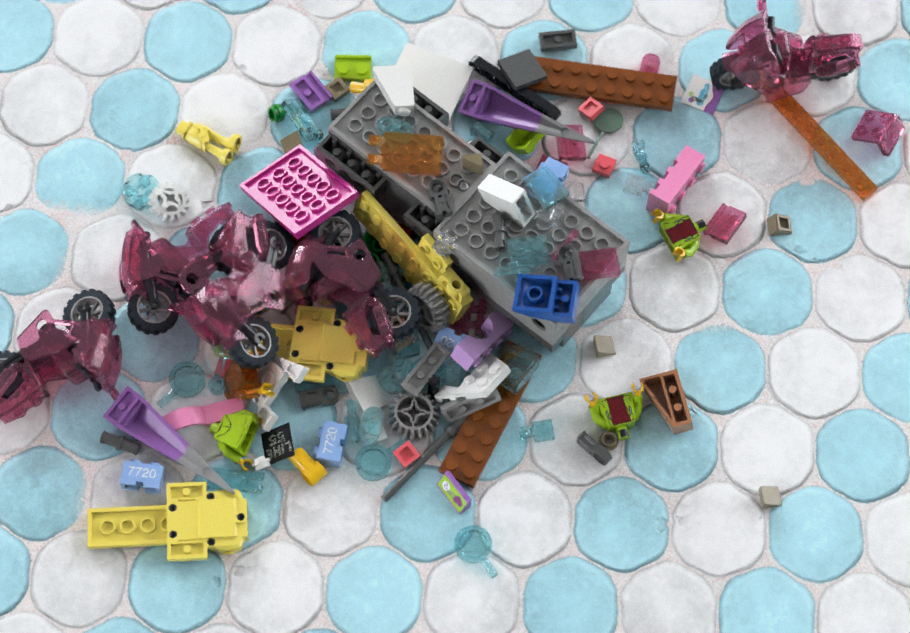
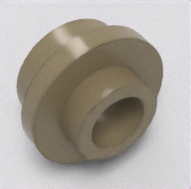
[599,432,619,451]

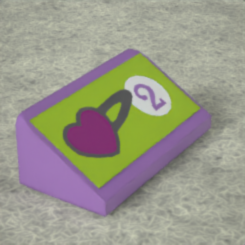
[437,470,472,514]

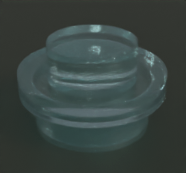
[208,376,227,395]

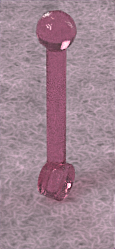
[551,229,579,260]

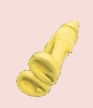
[175,120,242,166]

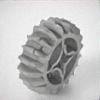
[407,282,451,333]
[387,390,440,441]

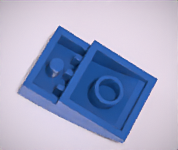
[512,274,580,324]

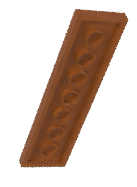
[527,56,677,112]
[439,340,542,489]

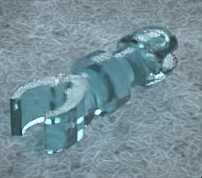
[632,139,651,174]

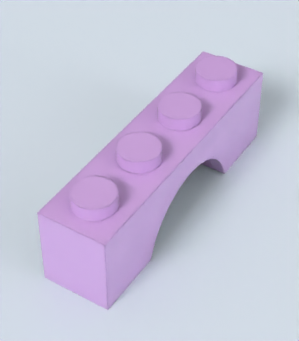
[450,309,515,371]

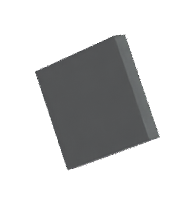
[497,49,547,91]

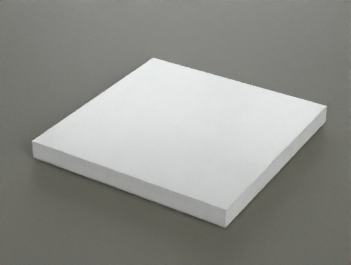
[396,42,474,122]

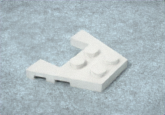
[434,353,511,403]
[250,355,309,432]

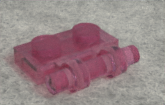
[450,298,488,336]

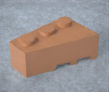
[639,369,694,434]

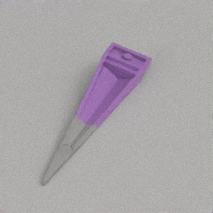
[458,79,596,144]
[103,386,235,494]

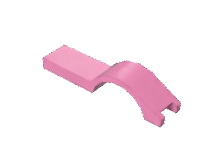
[163,396,244,431]

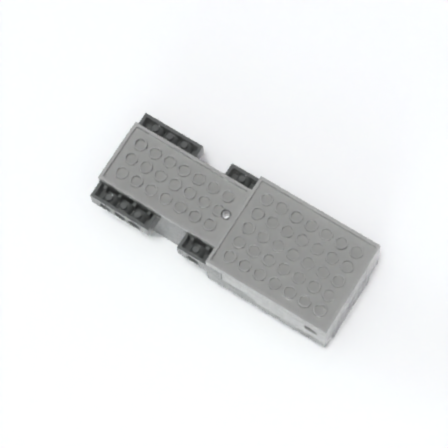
[316,80,630,352]

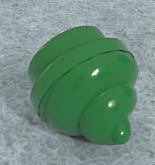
[268,104,287,122]

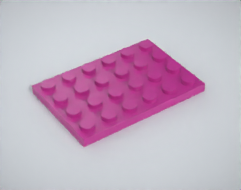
[239,144,360,239]

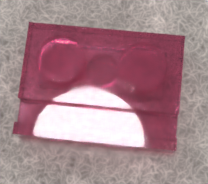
[556,125,587,161]
[703,203,747,245]
[578,247,621,281]

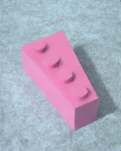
[646,145,706,214]

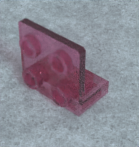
[851,110,905,156]

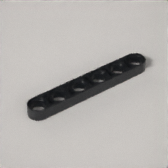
[468,55,561,120]

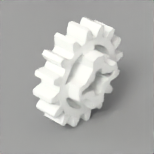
[148,181,190,222]

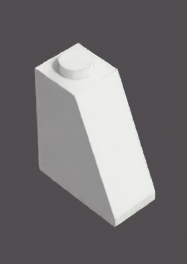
[373,65,414,117]
[478,174,536,228]

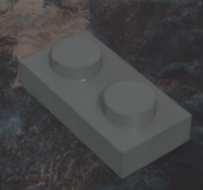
[538,29,577,52]

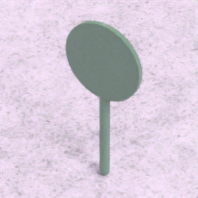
[587,107,623,159]

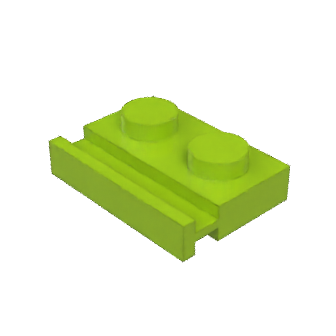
[334,55,372,82]

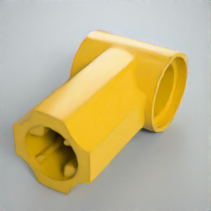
[289,447,328,487]

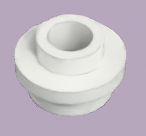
[251,456,271,472]

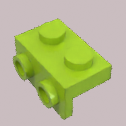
[505,128,545,154]

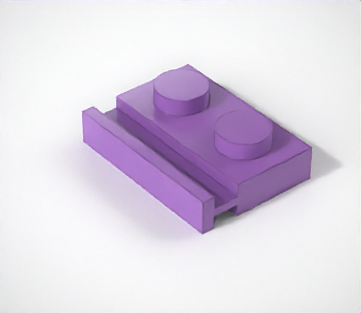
[289,71,333,114]

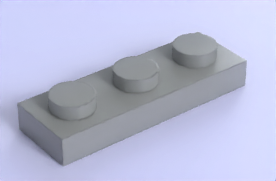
[401,341,451,397]
[440,388,502,424]

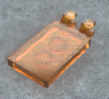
[367,131,444,176]

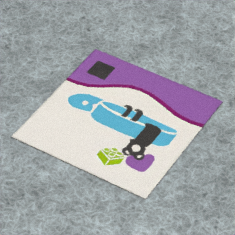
[681,74,724,115]

